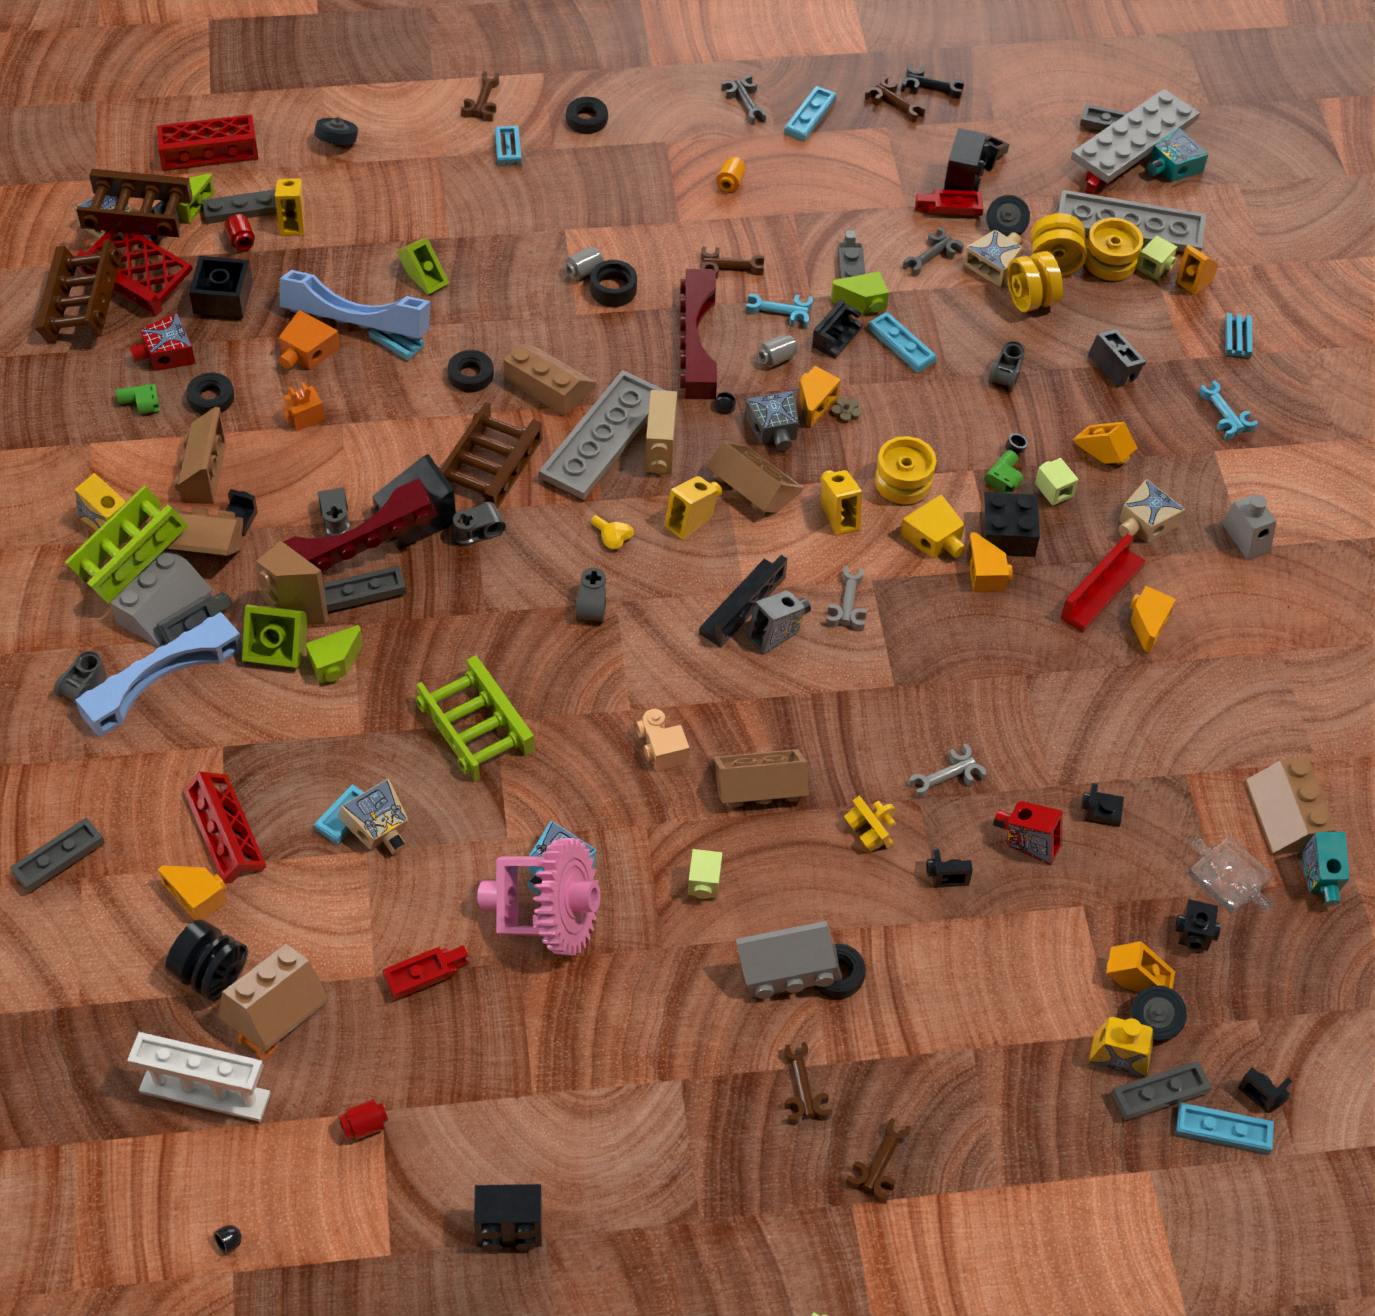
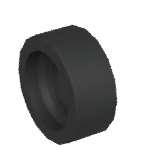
[590,259,637,307]

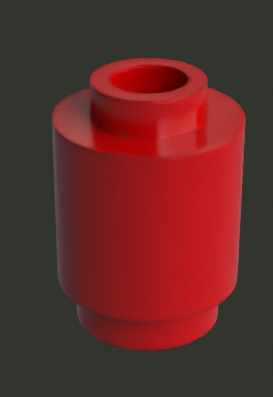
[224,214,255,251]
[338,1099,388,1140]

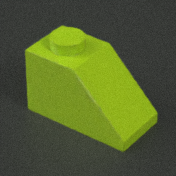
[177,174,215,224]
[396,238,450,294]
[830,271,889,314]
[305,625,363,685]

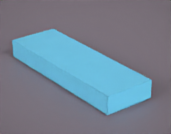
[784,86,837,142]
[867,312,937,374]
[1175,1102,1274,1155]

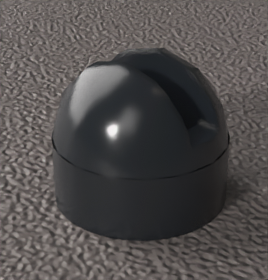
[715,392,736,415]
[1005,433,1028,455]
[213,1225,242,1255]

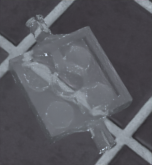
[1188,836,1273,914]

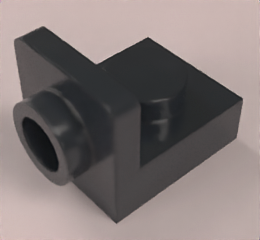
[982,135,1010,170]
[225,489,258,536]
[1081,783,1124,827]
[926,848,973,888]
[1238,1067,1293,1113]

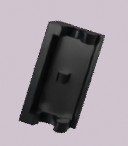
[812,299,862,359]
[1088,328,1147,387]

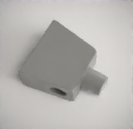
[1221,494,1276,560]

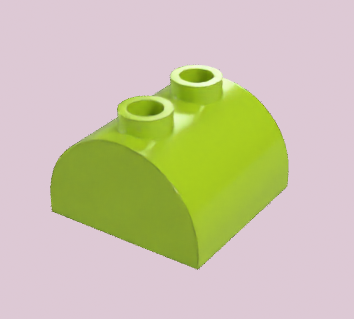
[242,604,307,668]

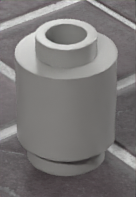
[565,247,603,280]
[758,335,798,367]

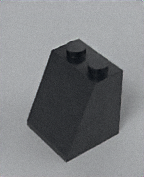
[371,454,456,550]

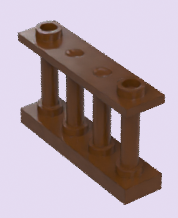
[76,169,193,238]
[34,239,122,343]
[438,402,543,509]

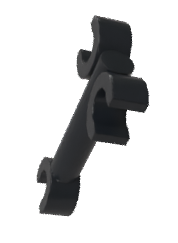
[901,64,965,99]

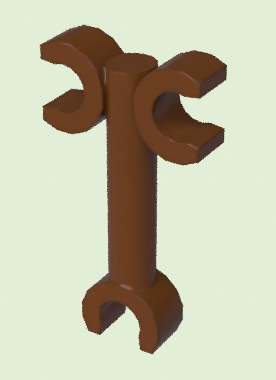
[461,71,500,122]
[865,76,926,122]
[700,246,764,279]
[784,1042,832,1125]
[846,1118,910,1204]

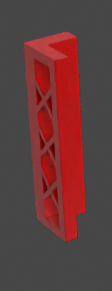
[1061,533,1146,633]
[184,771,267,883]

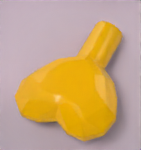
[590,515,634,550]

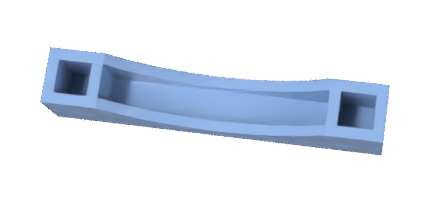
[280,270,430,339]
[75,612,243,737]

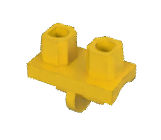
[844,795,896,852]

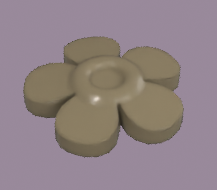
[831,397,861,422]

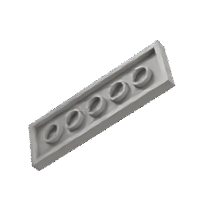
[1071,89,1200,183]
[1058,190,1206,252]
[539,370,666,500]

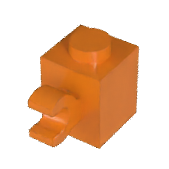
[282,382,325,431]

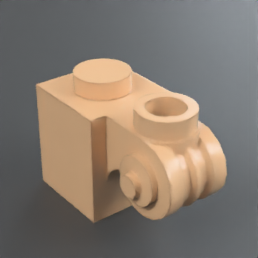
[636,709,689,771]

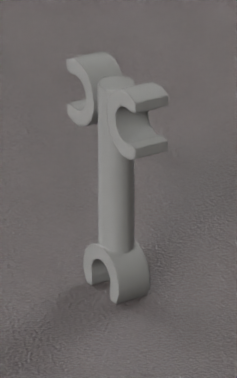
[826,566,867,631]
[908,743,986,798]

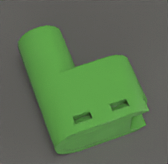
[116,383,160,415]
[984,450,1023,493]

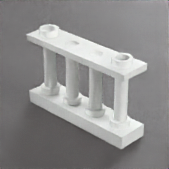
[127,1032,271,1122]

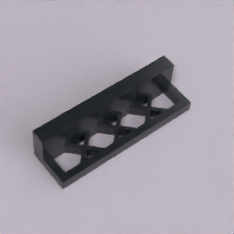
[699,555,788,648]

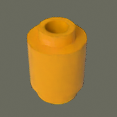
[716,157,746,192]

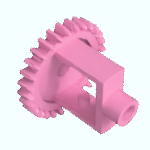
[477,838,601,955]

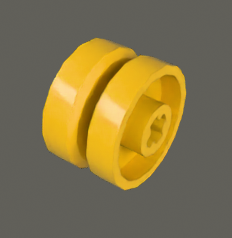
[1030,213,1087,276]
[1084,218,1143,281]
[1007,251,1063,312]
[875,436,937,505]

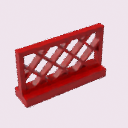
[157,114,259,170]
[75,231,193,316]

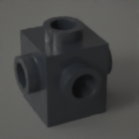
[1175,899,1221,951]

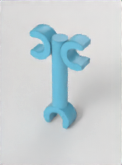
[746,294,813,329]
[1199,381,1258,440]

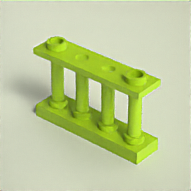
[65,485,189,604]
[415,655,535,782]

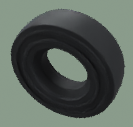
[566,96,608,134]
[447,350,494,392]
[186,372,234,415]
[815,944,866,998]

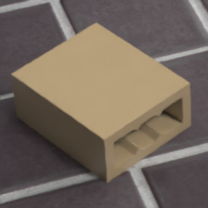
[646,390,677,474]

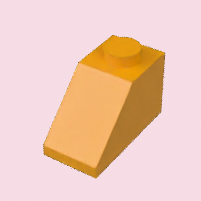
[1176,245,1218,295]
[798,366,841,428]
[1073,422,1137,465]
[967,532,1013,592]
[1129,586,1176,654]
[158,865,227,920]
[1106,941,1175,992]

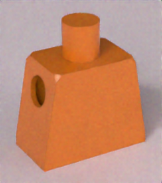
[278,310,340,370]

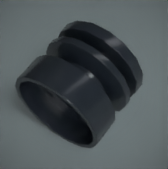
[165,919,248,1001]

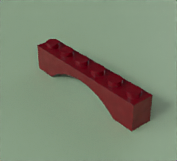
[680,269,717,400]
[270,478,438,572]

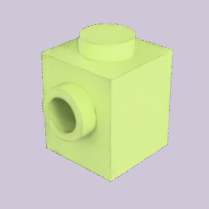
[1136,235,1177,280]
[1035,458,1079,506]
[688,849,722,899]

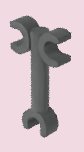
[721,75,766,125]
[903,227,964,277]

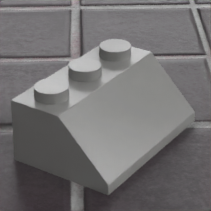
[111,548,213,647]
[736,921,841,999]

